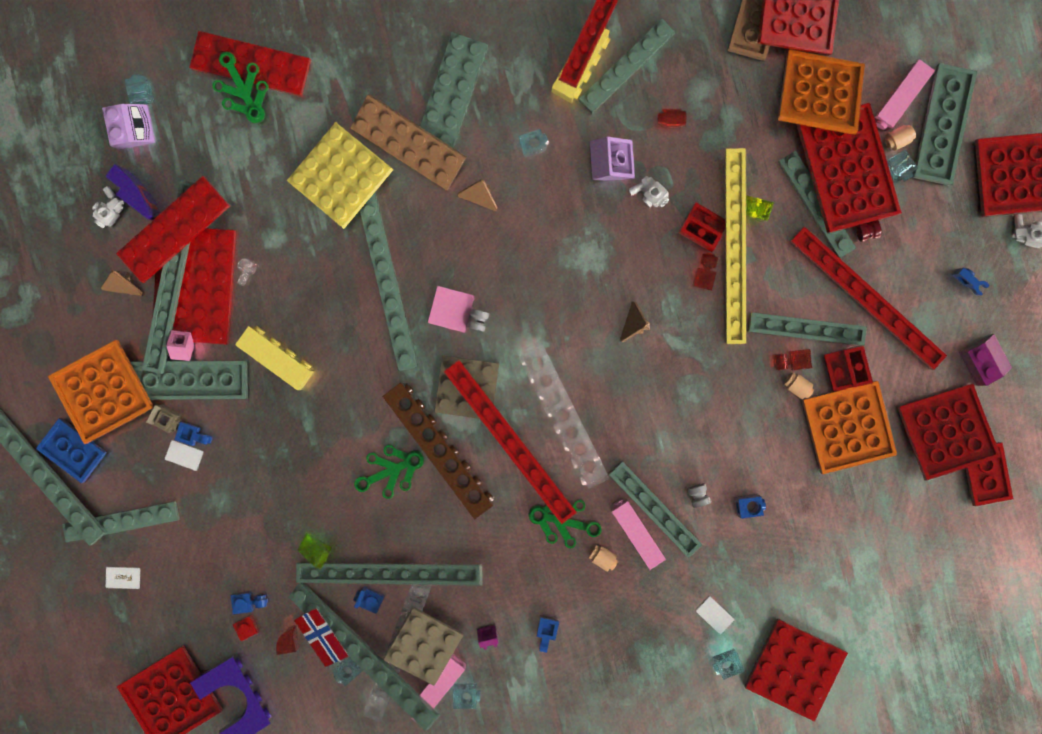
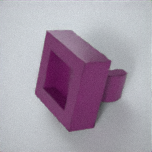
[477,625,499,650]

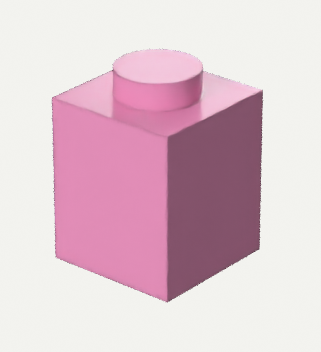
[166,330,195,361]

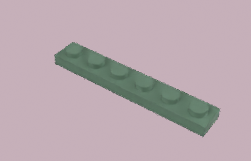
[579,19,675,113]
[778,150,856,258]
[748,312,867,346]
[609,461,702,558]
[62,501,180,543]

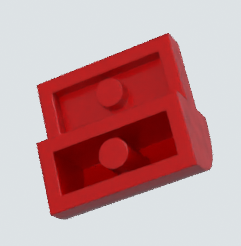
[678,202,725,252]
[824,345,873,392]

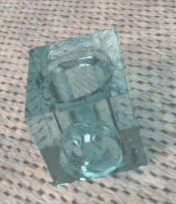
[125,74,155,105]
[518,129,549,158]
[887,149,918,182]
[712,649,745,680]
[333,657,363,686]
[453,684,481,709]

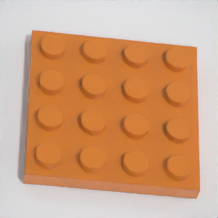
[778,50,865,135]
[48,340,154,444]
[802,381,897,474]

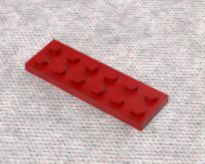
[189,31,311,97]
[116,176,230,283]

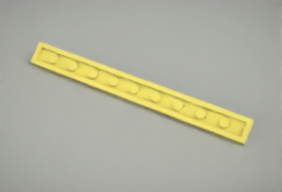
[725,148,746,344]

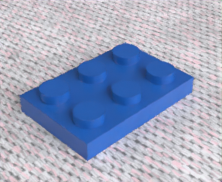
[36,418,107,483]

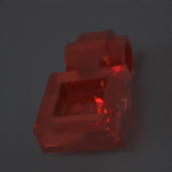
[693,252,718,291]
[773,349,812,370]

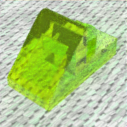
[746,195,774,222]
[297,533,332,569]

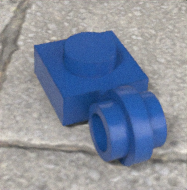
[231,592,268,614]

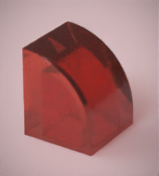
[276,625,300,655]

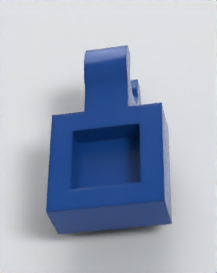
[952,268,989,296]
[174,422,212,446]
[536,616,559,653]

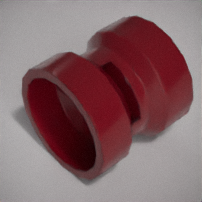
[856,220,882,242]

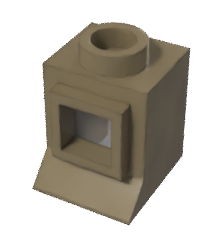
[146,405,182,433]

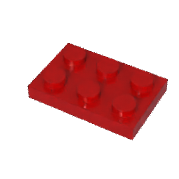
[965,442,1013,506]

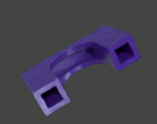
[190,655,272,734]

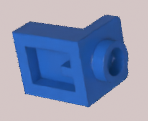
[353,586,385,614]

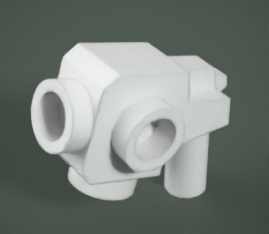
[629,176,669,207]
[92,186,125,228]
[1012,214,1042,248]

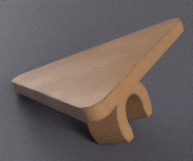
[457,179,498,211]
[101,270,143,296]
[620,301,650,342]

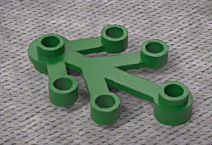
[212,52,269,123]
[354,444,424,499]
[529,499,602,549]

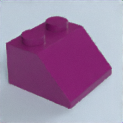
[959,334,1012,386]

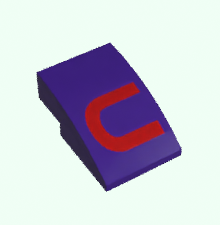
[105,164,160,221]

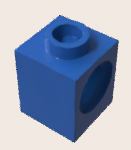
[735,494,766,519]

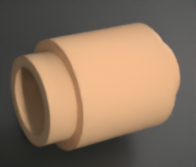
[884,125,916,151]
[784,372,814,399]
[588,545,618,572]

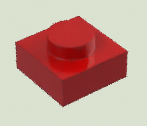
[232,615,259,641]

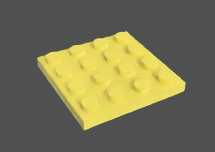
[287,122,393,228]

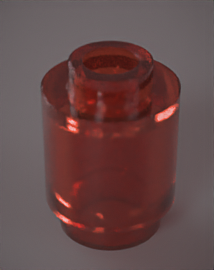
[658,109,687,128]

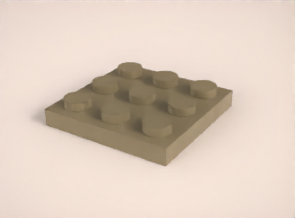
[435,356,499,419]
[383,607,463,686]

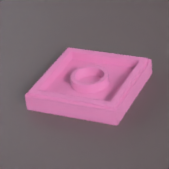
[428,286,475,333]

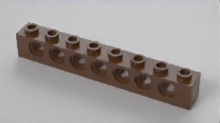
[382,382,494,520]

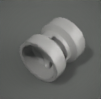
[466,309,489,332]
[687,483,711,508]

